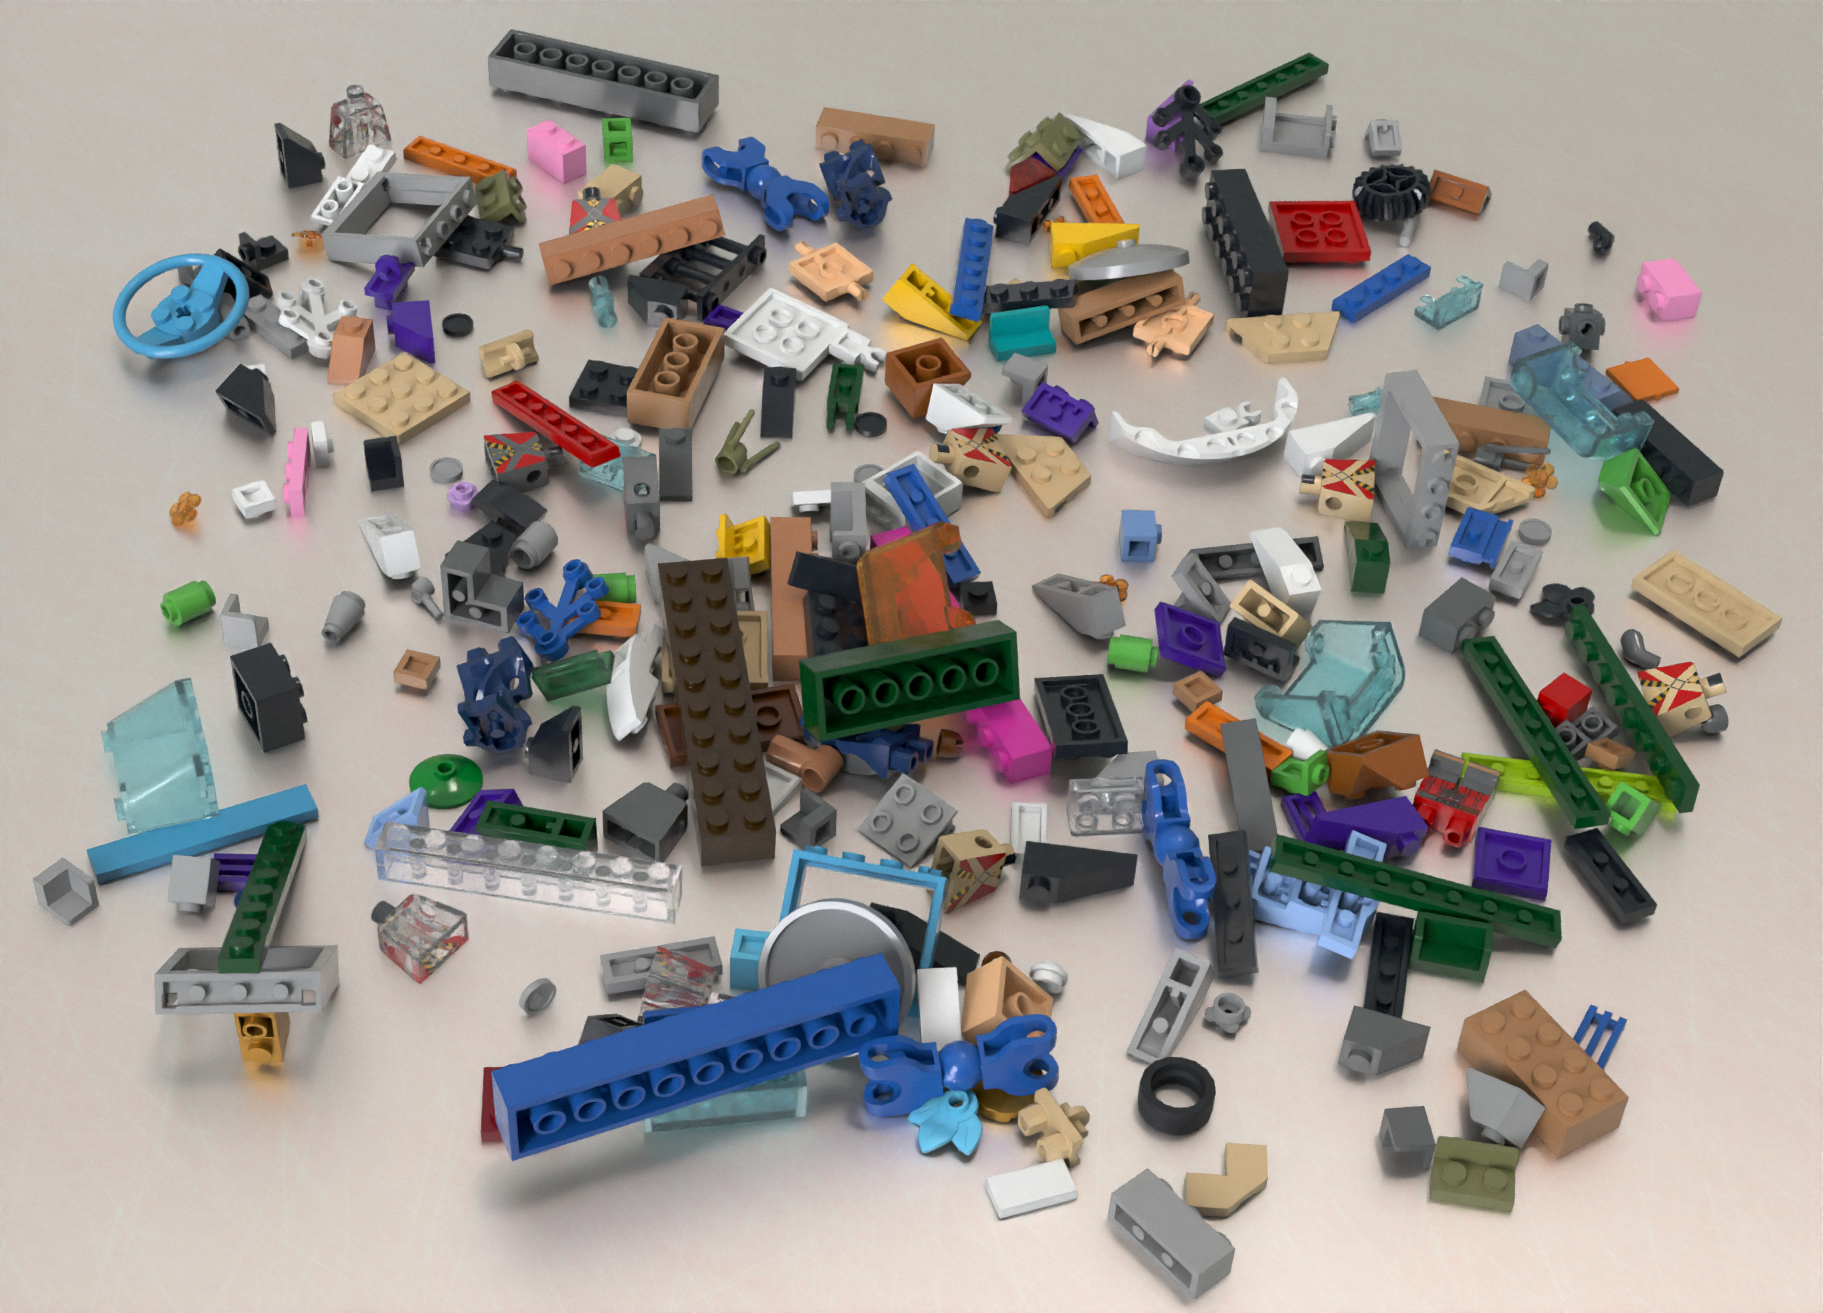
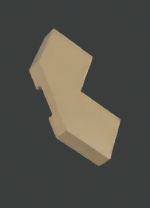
[1185,1142,1268,1217]

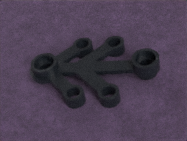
[1152,85,1223,180]

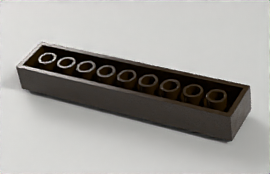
[658,558,776,866]

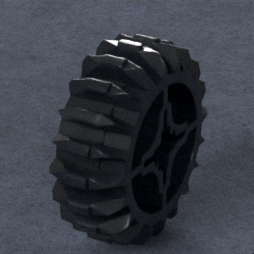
[1352,164,1431,222]

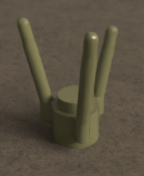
[715,409,780,475]

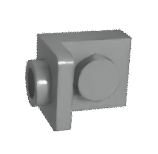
[1364,119,1402,156]

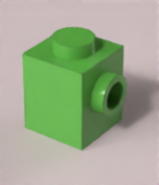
[1605,781,1662,836]

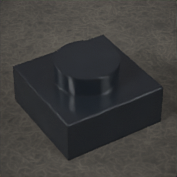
[958,581,997,616]

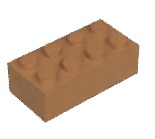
[627,317,725,429]
[1457,989,1629,1159]

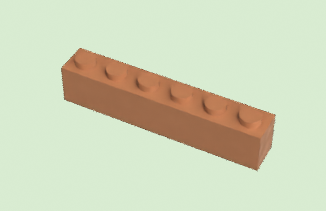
[538,194,726,285]
[770,517,818,681]

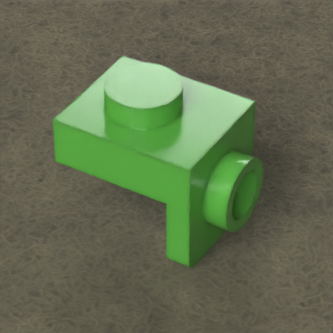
[1271,749,1330,796]

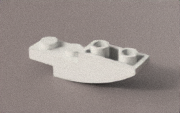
[310,144,397,226]
[606,623,664,741]

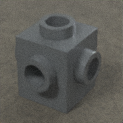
[1558,303,1605,350]

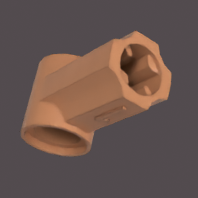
[766,734,844,793]

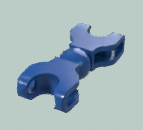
[702,136,829,231]
[1139,759,1216,939]
[859,1014,1059,1117]

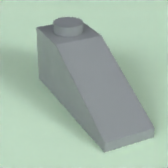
[1032,573,1126,640]
[1126,948,1215,1065]

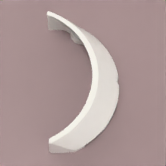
[1108,378,1298,465]

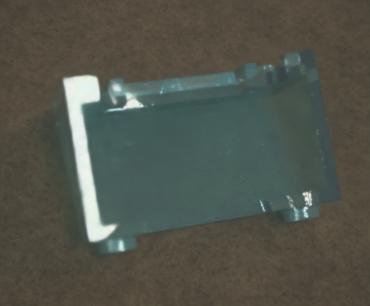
[1510,341,1654,461]
[1254,620,1406,748]
[101,678,220,834]

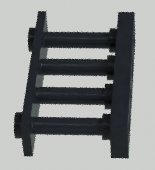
[639,234,767,321]

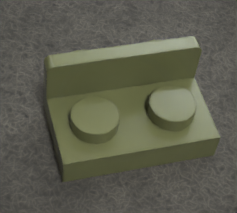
[1430,1136,1519,1213]

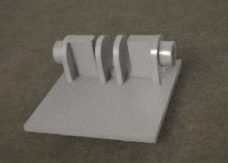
[857,773,958,868]

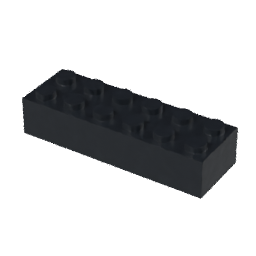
[1201,169,1289,318]

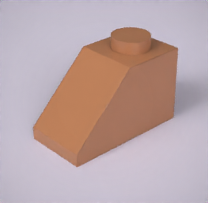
[327,316,376,386]

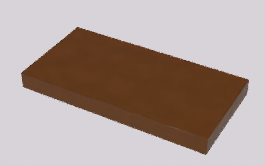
[655,684,808,768]

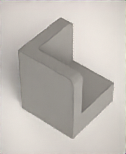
[1498,259,1549,301]
[1002,353,1048,404]
[220,593,269,650]
[33,857,99,926]

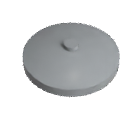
[1068,239,1190,280]
[758,898,916,1058]

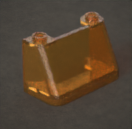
[857,521,976,646]

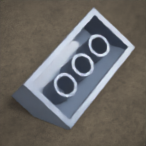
[1508,324,1635,429]

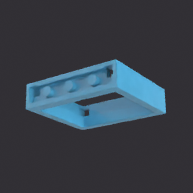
[779,845,949,1019]

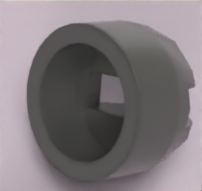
[1700,704,1729,734]

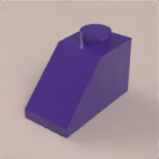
[386,300,435,363]

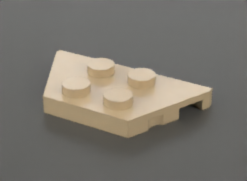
[1225,311,1340,364]
[996,434,1091,519]
[1420,448,1536,514]

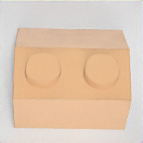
[961,956,1053,1046]

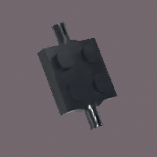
[434,215,524,270]

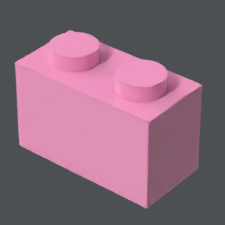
[527,120,587,184]
[1637,258,1702,321]

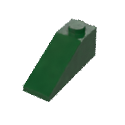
[1344,521,1390,593]
[476,800,598,876]

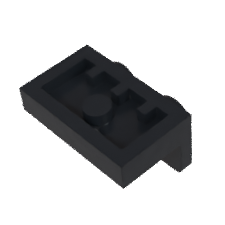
[1224,617,1300,682]

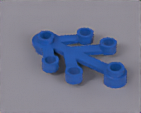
[516,559,609,662]

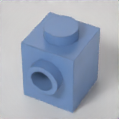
[1119,510,1162,562]

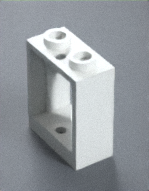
[861,451,963,536]

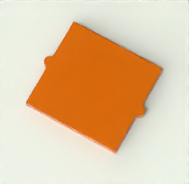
[1606,357,1679,402]

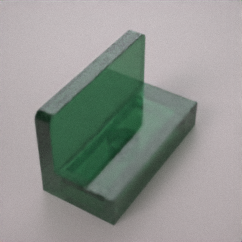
[531,649,615,702]

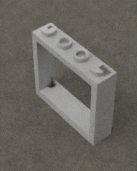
[321,172,477,267]
[1369,370,1460,549]
[154,945,339,1015]

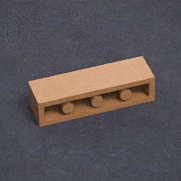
[816,107,935,167]
[1058,269,1186,345]
[1416,396,1552,467]

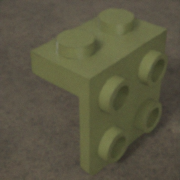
[1005,112,1083,172]

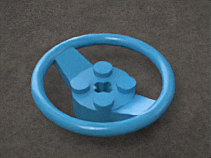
[113,253,249,360]

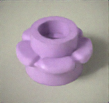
[447,481,479,512]

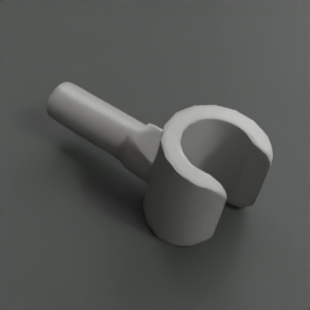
[411,577,444,620]

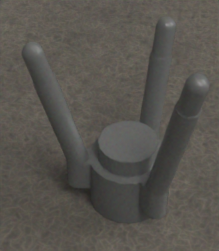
[1474,443,1551,473]

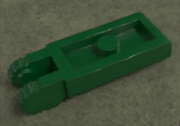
[826,363,864,430]

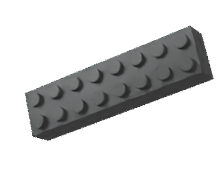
[488,29,719,133]

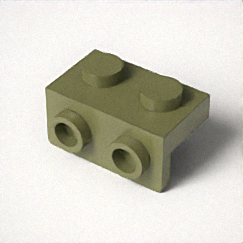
[475,169,527,224]

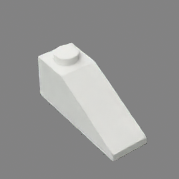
[1066,114,1147,180]
[926,384,1012,434]
[1284,412,1376,478]
[359,512,422,579]
[1250,526,1322,614]

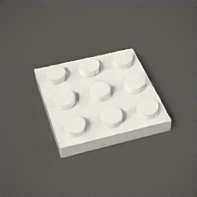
[725,287,850,382]

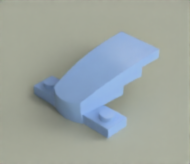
[1207,830,1387,959]

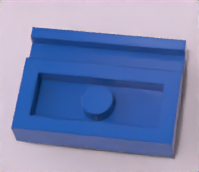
[1448,507,1514,569]

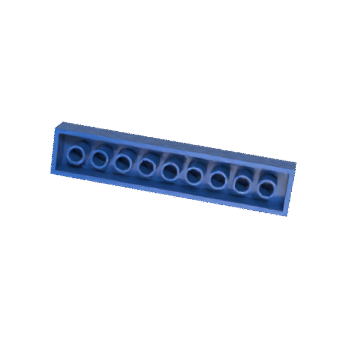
[491,953,901,1161]

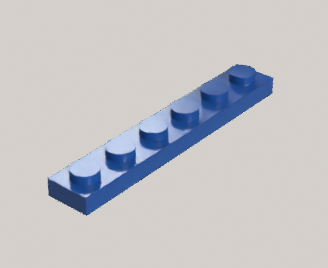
[949,217,994,322]

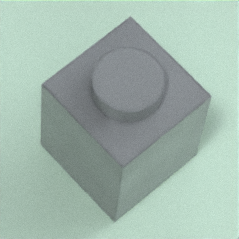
[167,855,220,913]

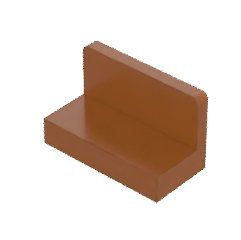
[1430,170,1492,216]

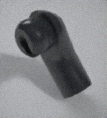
[1588,221,1615,253]

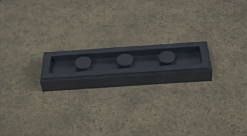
[1208,830,1259,977]
[1363,912,1414,1019]

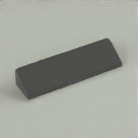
[1186,536,1324,580]

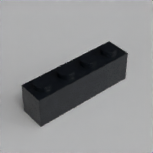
[1607,399,1724,507]

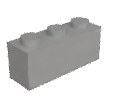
[1108,1168,1235,1300]

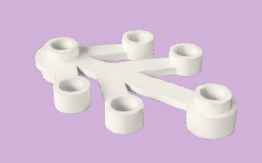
[276,278,358,359]

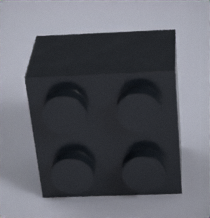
[230,643,308,753]

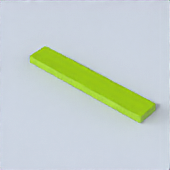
[1460,752,1677,813]

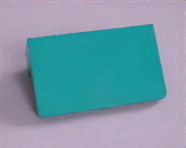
[988,305,1057,362]

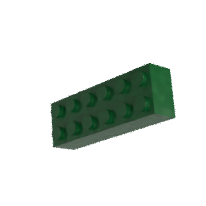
[799,620,1020,742]

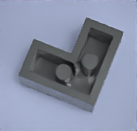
[440,540,525,634]

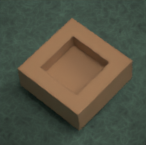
[393,649,441,690]
[1173,670,1223,712]
[1584,737,1636,771]

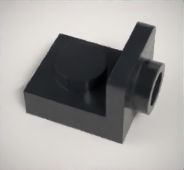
[238,232,289,271]

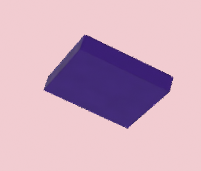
[1154,601,1226,677]
[1471,827,1552,901]

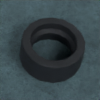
[1137,1057,1216,1135]

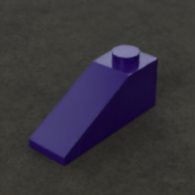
[1304,796,1429,859]

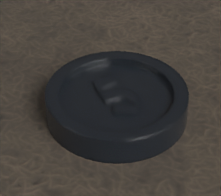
[442,313,474,337]
[855,412,887,437]

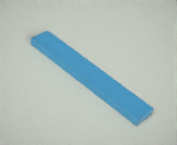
[86,784,319,884]

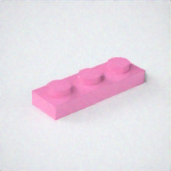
[283,428,311,517]

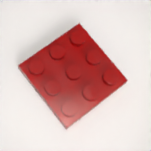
[1268,201,1371,263]

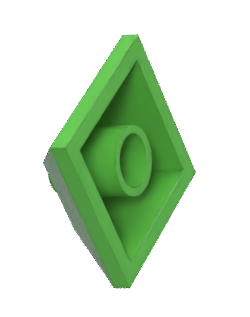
[1598,448,1672,535]

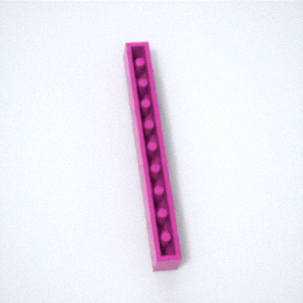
[866,526,1052,784]

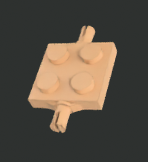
[789,241,874,302]
[1133,292,1214,357]

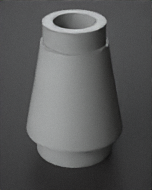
[321,591,366,643]

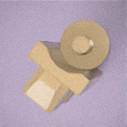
[478,329,539,378]
[1017,1087,1090,1169]

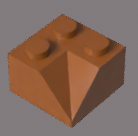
[885,337,971,419]
[1324,730,1429,799]

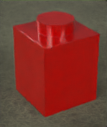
[1537,672,1592,728]

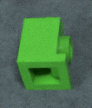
[602,118,633,162]

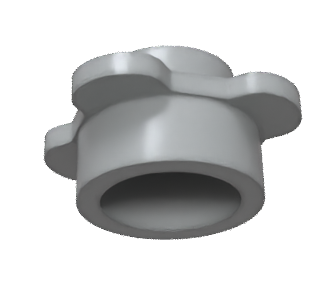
[1205,993,1251,1033]

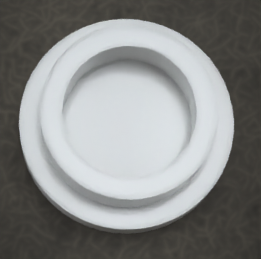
[609,428,641,457]
[1029,960,1068,994]

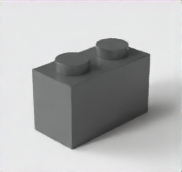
[1418,577,1496,654]

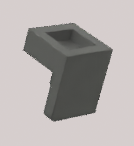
[780,788,837,849]
[1379,1106,1436,1169]

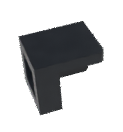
[363,436,404,491]

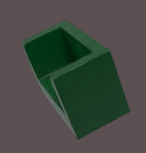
[1408,911,1494,983]

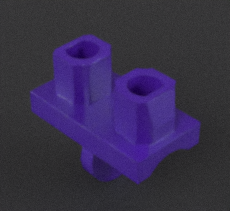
[364,255,415,310]

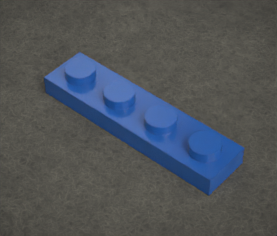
[1331,254,1431,323]
[883,464,981,590]

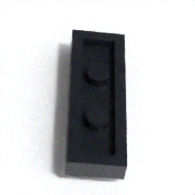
[983,279,1078,314]
[1563,828,1657,924]

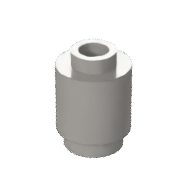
[511,521,558,569]

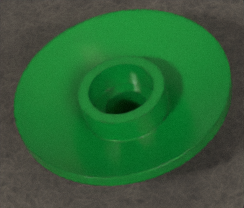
[409,754,483,809]

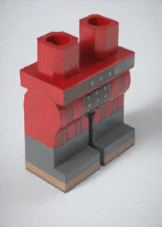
[1413,749,1501,848]

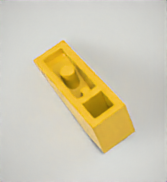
[1049,222,1140,268]
[882,263,983,341]

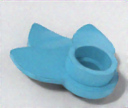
[908,1089,983,1155]

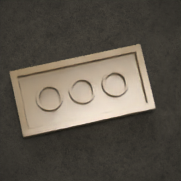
[1631,550,1783,658]

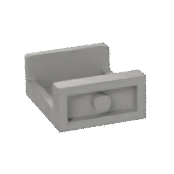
[1260,97,1337,159]
[829,482,867,564]

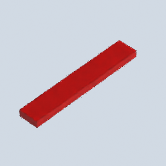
[491,380,620,468]

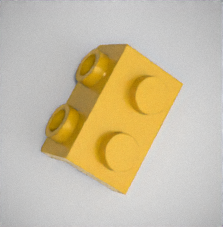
[716,513,770,575]

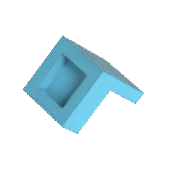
[730,928,771,991]

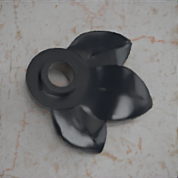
[1530,583,1595,622]

